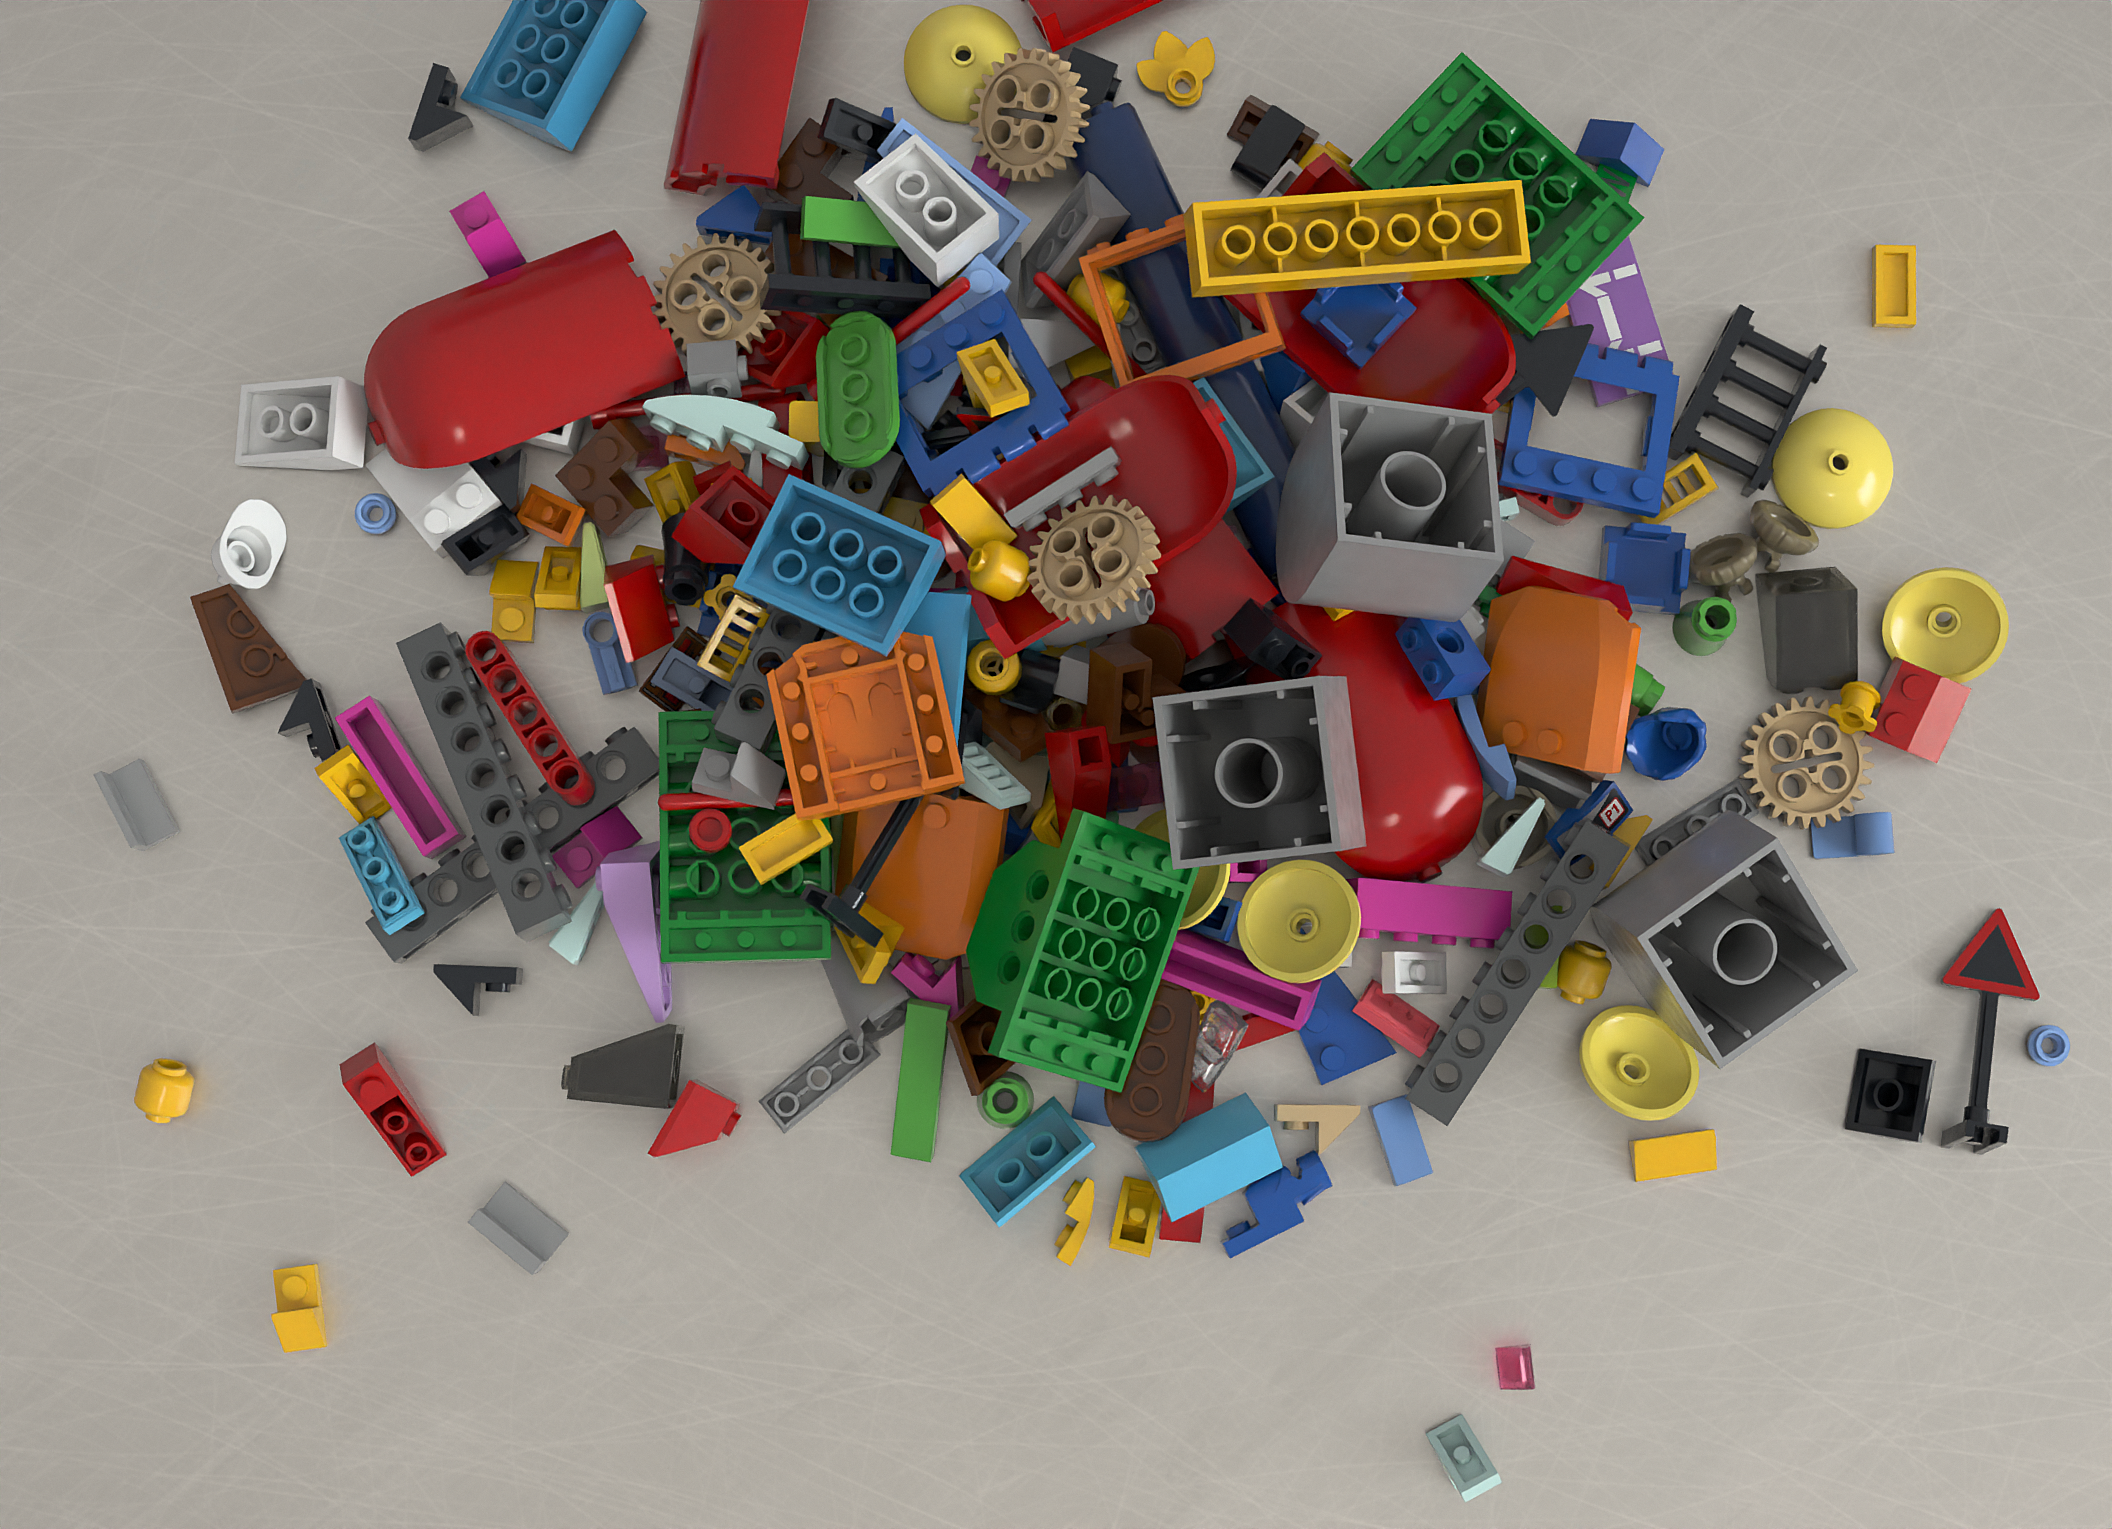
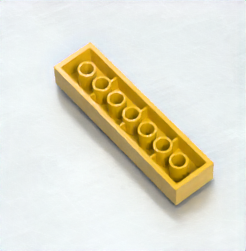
[1183,180,1531,298]

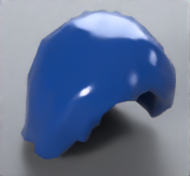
[1625,707,1707,781]

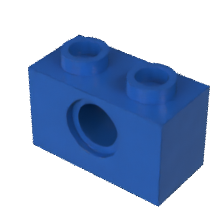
[1395,617,1491,701]

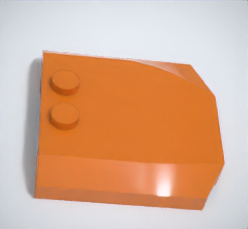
[1476,586,1641,774]
[766,631,965,821]
[835,793,1009,960]

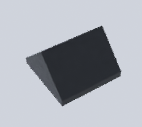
[1845,1048,1936,1143]

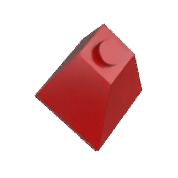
[738,311,830,390]
[671,465,776,564]
[647,1079,742,1158]

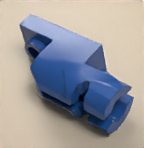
[1220,1150,1333,1258]

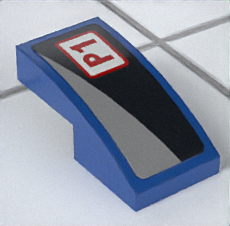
[1545,780,1633,866]

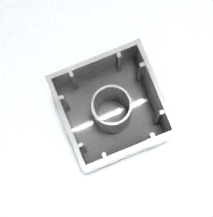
[1276,392,1504,622]
[1153,676,1367,870]
[1590,810,1858,1069]

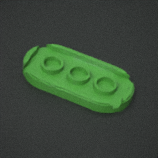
[816,311,900,468]

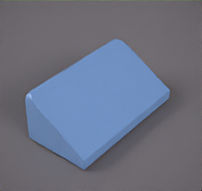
[1368,1094,1433,1186]

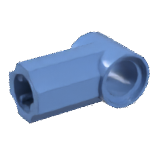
[582,612,638,695]

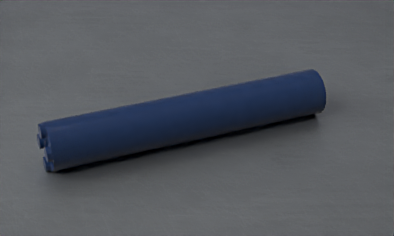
[1068,101,1296,580]

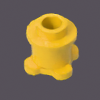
[703,574,753,624]
[1828,681,1881,734]

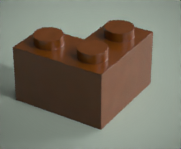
[765,117,854,205]
[555,418,655,537]
[1086,642,1186,745]

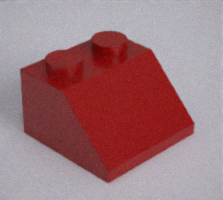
[604,554,680,663]
[1863,656,1971,763]

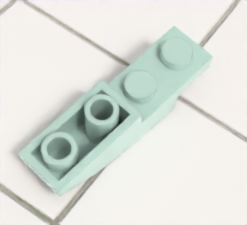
[642,395,809,470]

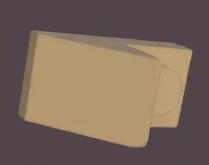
[1274,1104,1360,1155]

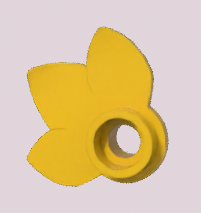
[1136,31,1215,107]

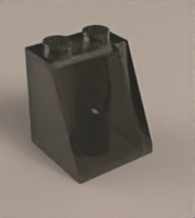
[1755,566,1858,694]
[561,1024,685,1109]

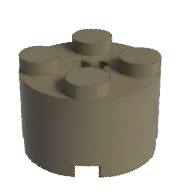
[1471,785,1557,870]

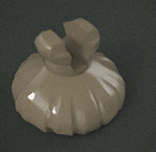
[1750,499,1819,573]
[1688,533,1757,602]

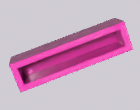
[335,695,466,859]
[1346,878,1513,949]
[1161,929,1322,1031]

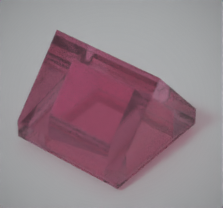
[1495,1344,1536,1390]

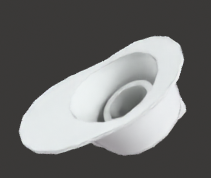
[211,499,287,589]

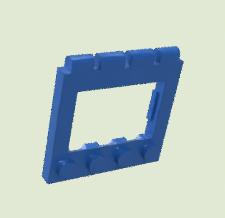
[896,289,1071,498]
[1497,343,1680,518]

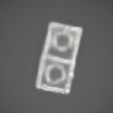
[1191,1000,1249,1093]

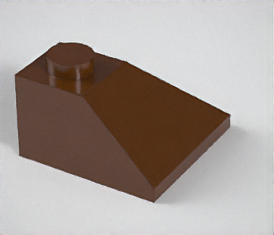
[946,997,1016,1096]

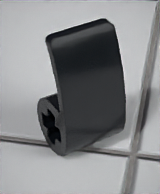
[1230,105,1305,190]
[999,649,1061,714]

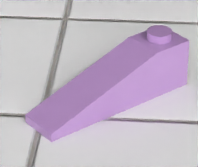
[595,841,672,1023]

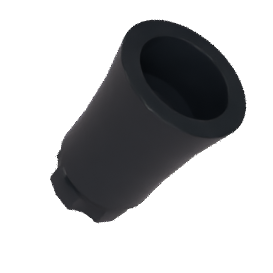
[661,513,711,606]

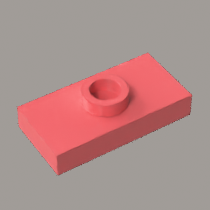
[1352,979,1440,1058]

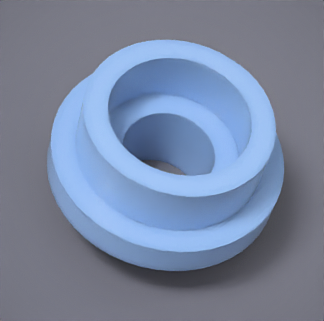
[355,493,396,534]
[2027,1025,2070,1066]

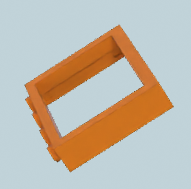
[1078,214,1286,387]

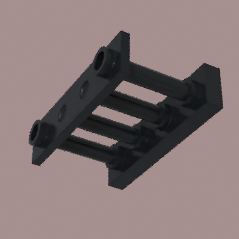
[754,201,931,319]
[1668,304,1827,498]

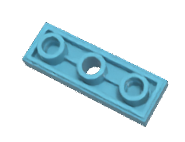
[339,816,425,935]

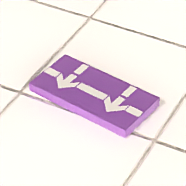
[1566,236,1673,407]

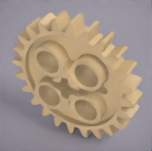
[969,48,1090,183]
[653,233,782,357]
[1027,495,1161,625]
[1738,696,1874,830]

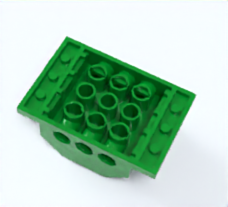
[1349,52,1645,339]
[658,710,833,964]
[966,808,1200,1093]

